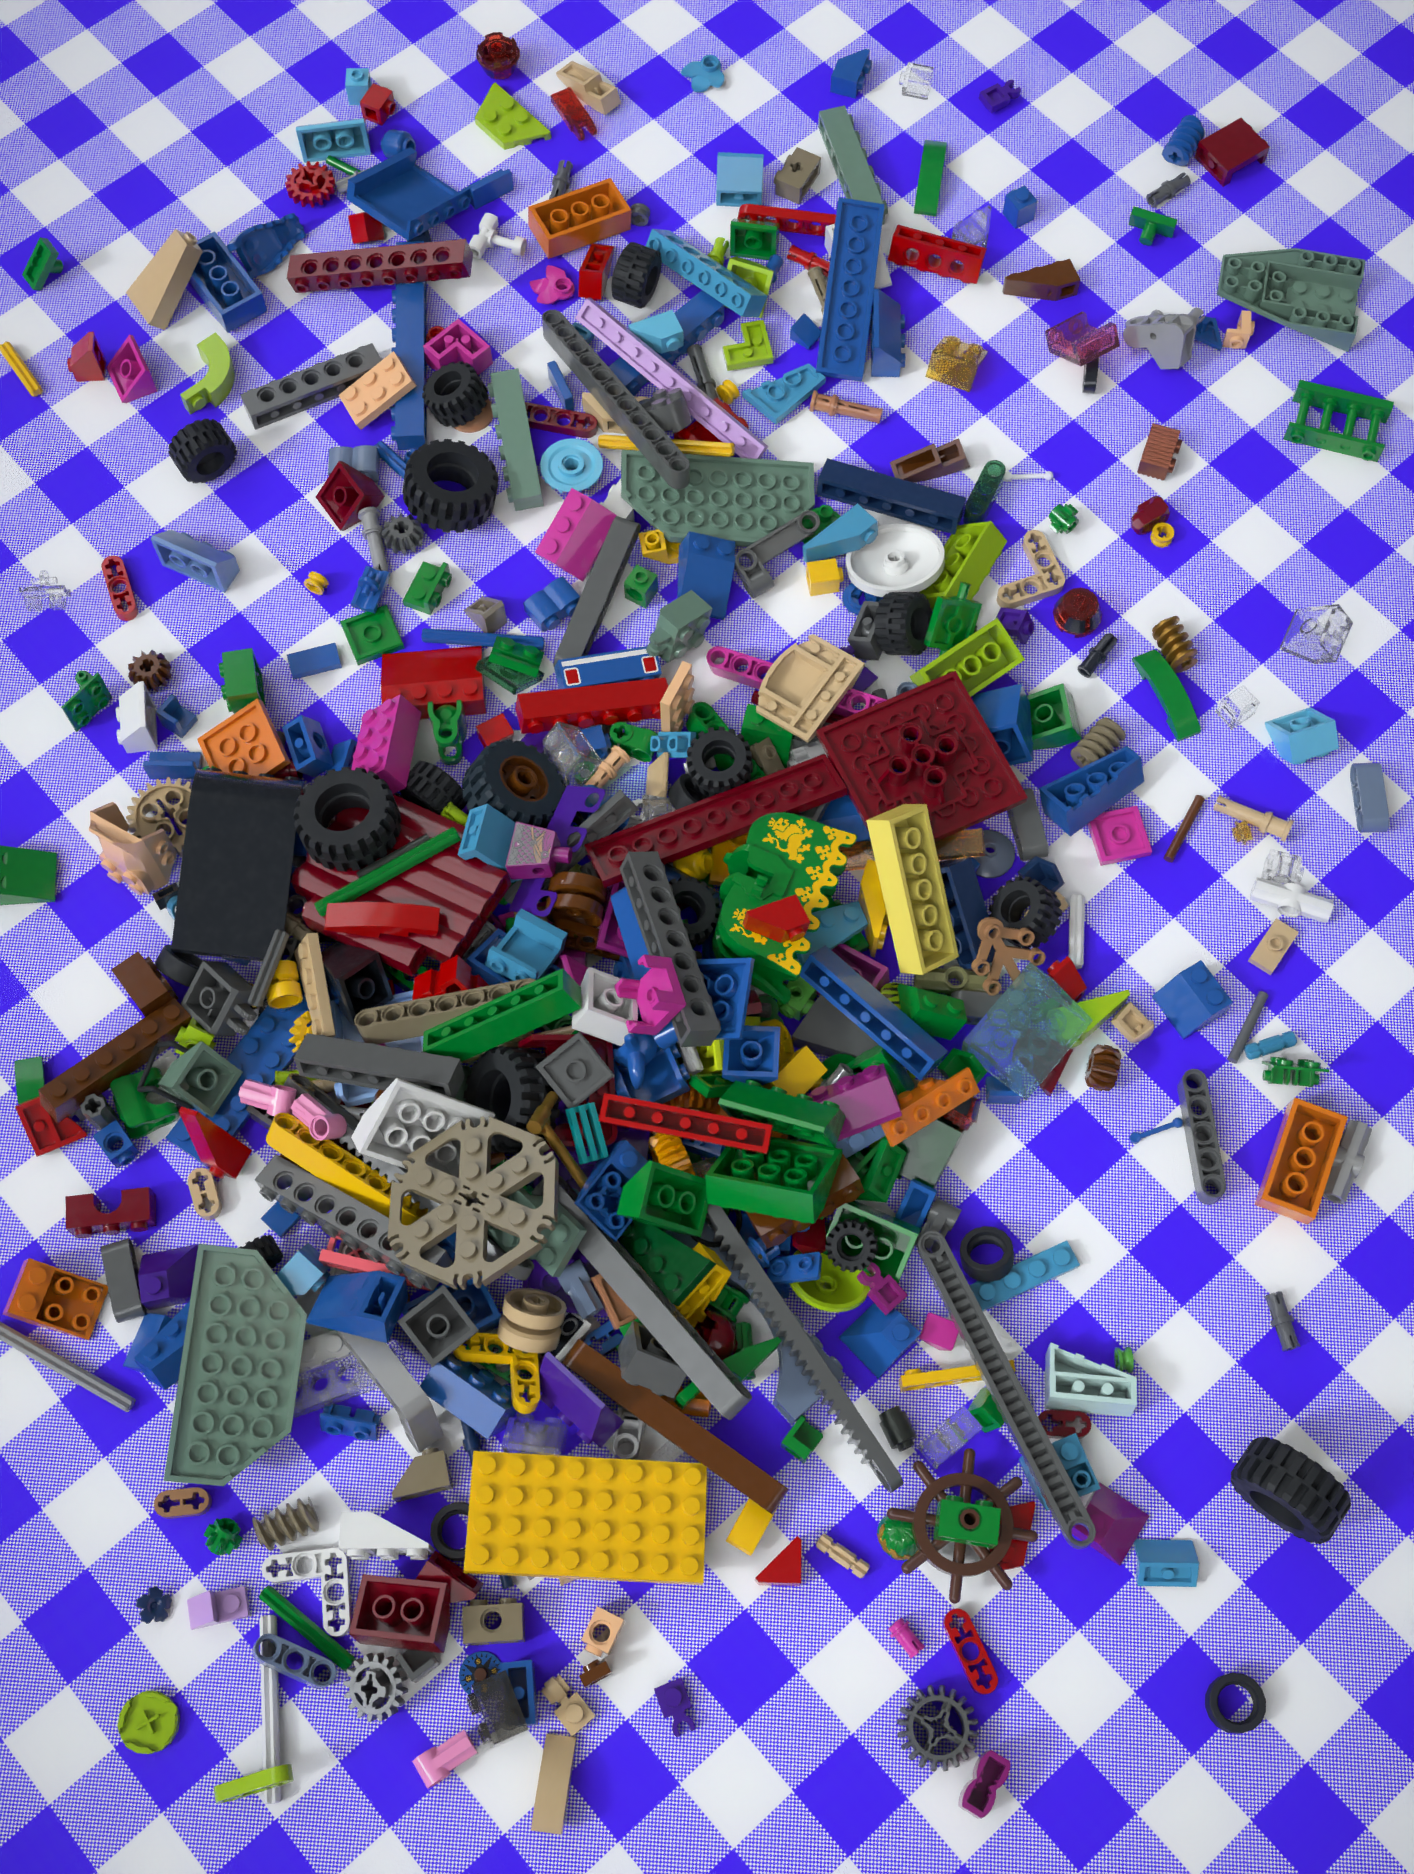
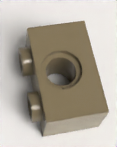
[462,1598,525,1646]

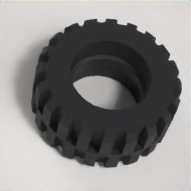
[402,439,499,533]
[293,767,401,872]
[463,1046,561,1153]
[1231,1437,1351,1544]

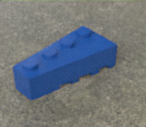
[1039,746,1145,837]
[134,1301,190,1390]

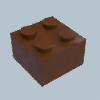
[111,951,179,1017]

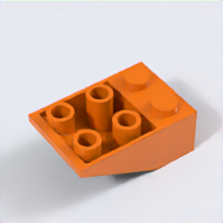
[3,1258,108,1340]

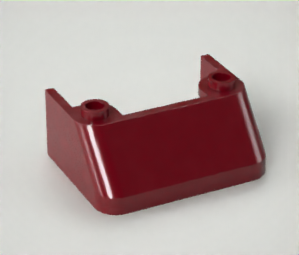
[518,1034,618,1152]

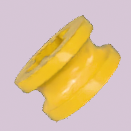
[716,380,740,404]
[1150,522,1174,548]
[304,571,329,595]

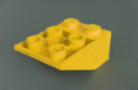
[858,859,889,958]

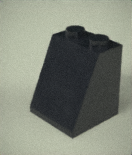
[321,942,394,1026]

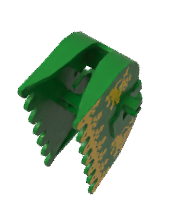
[712,812,857,1005]

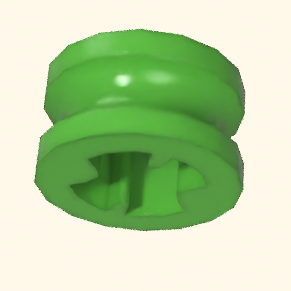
[1114,1347,1134,1373]

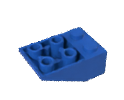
[574,1140,648,1242]
[306,1271,408,1343]

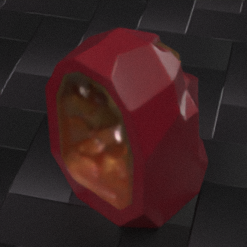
[1131,496,1170,535]

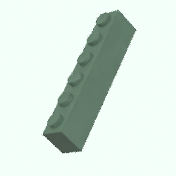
[818,105,888,225]
[487,368,544,511]

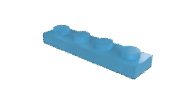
[969,1240,1080,1312]

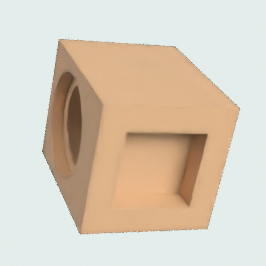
[581,1606,625,1657]

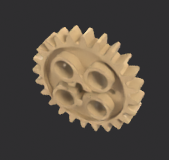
[126,777,192,857]

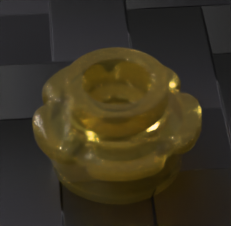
[1231,820,1253,845]

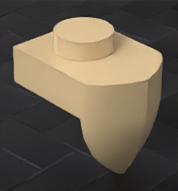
[1110,1002,1154,1043]

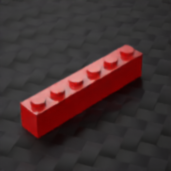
[515,677,668,734]
[599,1093,773,1154]

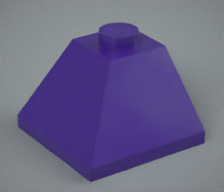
[138,1244,198,1310]

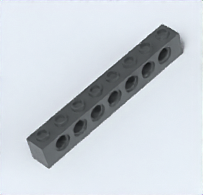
[619,851,721,1047]
[255,1154,453,1291]

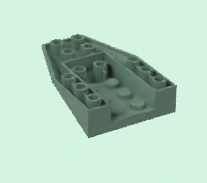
[1217,248,1365,352]

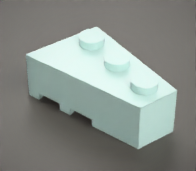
[1045,1342,1137,1417]

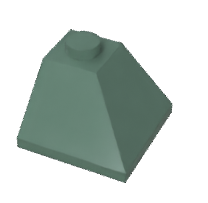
[158,1042,243,1118]

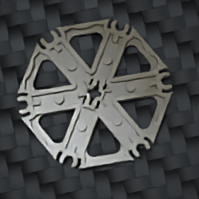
[388,1116,559,1290]

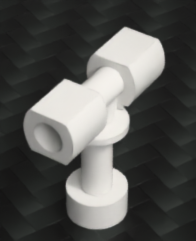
[469,213,527,259]

